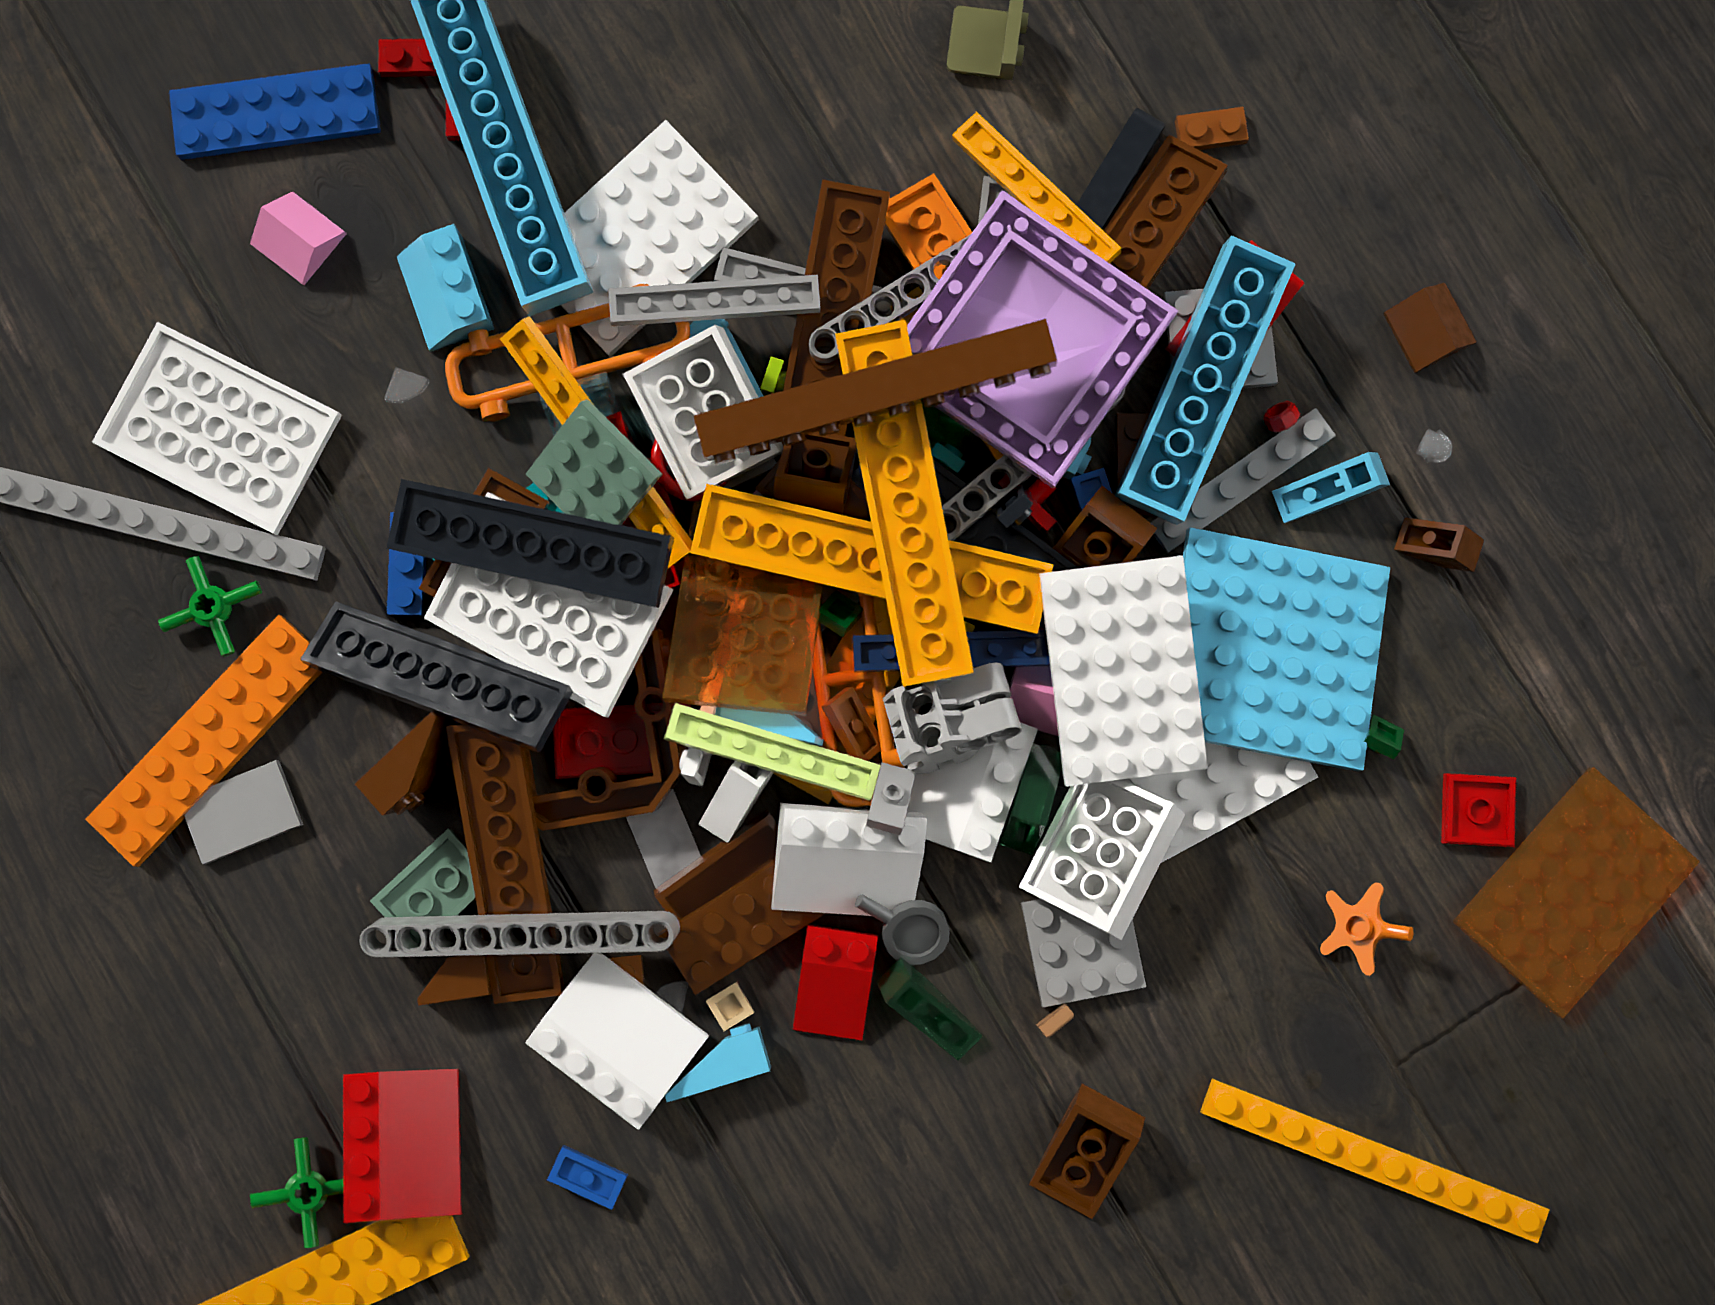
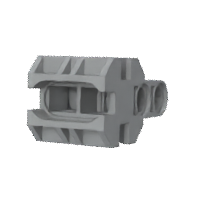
[883,663,1022,774]

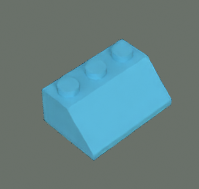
[397,224,494,352]

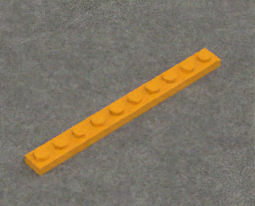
[1200,1079,1550,1243]

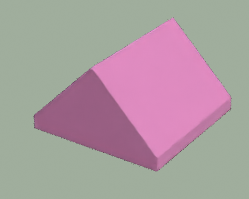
[250,192,346,285]
[1009,666,1059,737]

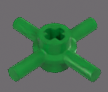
[158,556,262,657]
[250,1137,344,1248]

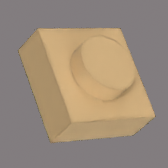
[706,982,755,1031]

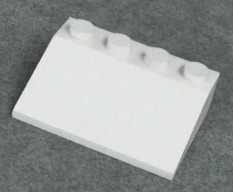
[623,325,783,500]
[907,723,1038,862]
[1019,780,1185,940]
[771,803,927,916]
[525,953,709,1130]

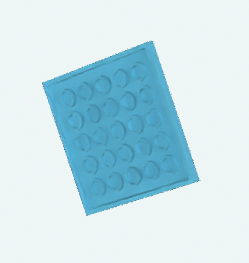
[1183,527,1390,772]

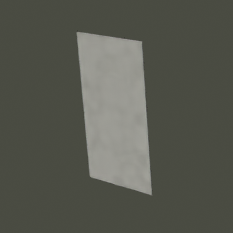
[626,789,701,888]

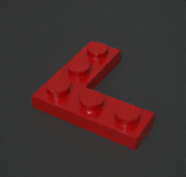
[378,39,461,141]

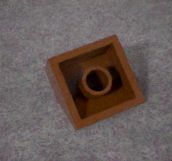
[774,432,857,515]
[1053,486,1157,568]

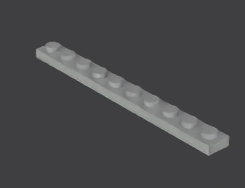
[0,467,326,581]

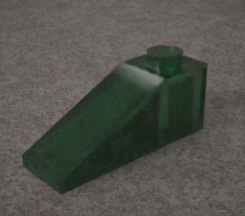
[877,957,983,1060]

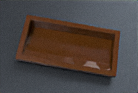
[653,809,778,920]

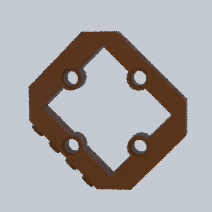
[484,627,689,831]

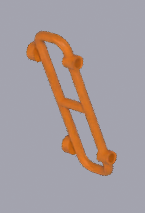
[445,284,690,422]
[787,579,905,807]

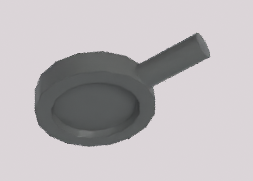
[855,894,950,965]

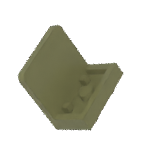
[947,0,1029,80]

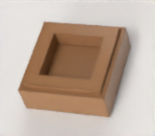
[1036,1003,1074,1037]

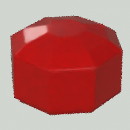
[1263,401,1300,432]

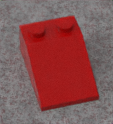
[793,925,878,1040]

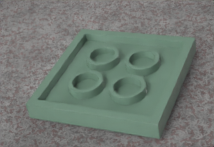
[526,399,662,525]

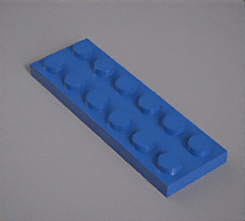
[169,63,381,160]

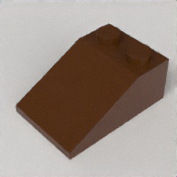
[355,712,455,816]
[1029,1084,1145,1219]

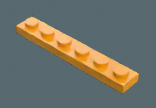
[952,112,1121,264]

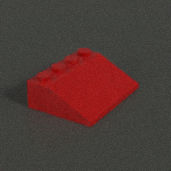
[343,1069,462,1223]

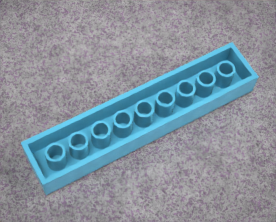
[410,0,594,316]

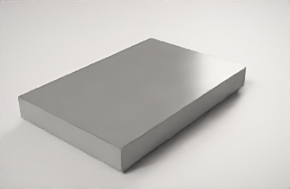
[184,760,303,864]

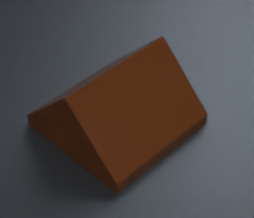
[1383,283,1476,373]

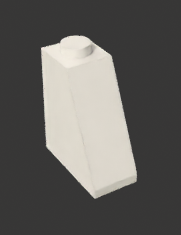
[699,761,774,843]

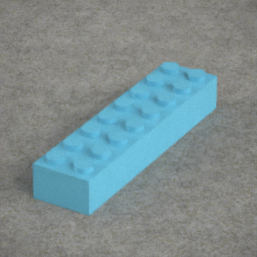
[1115,235,1295,525]

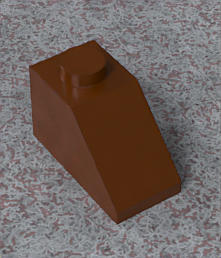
[1394,517,1484,572]
[417,955,492,1006]

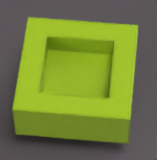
[761,357,787,396]

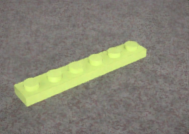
[664,703,881,801]

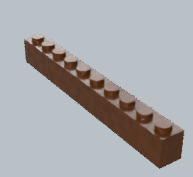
[693,318,1057,465]

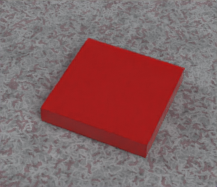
[1441,773,1516,847]

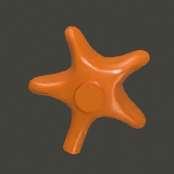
[1320,882,1414,975]

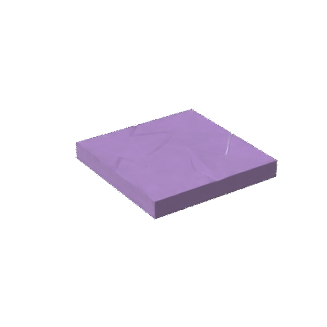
[907,190,1178,489]

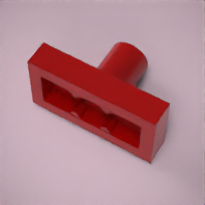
[996,475,1057,536]

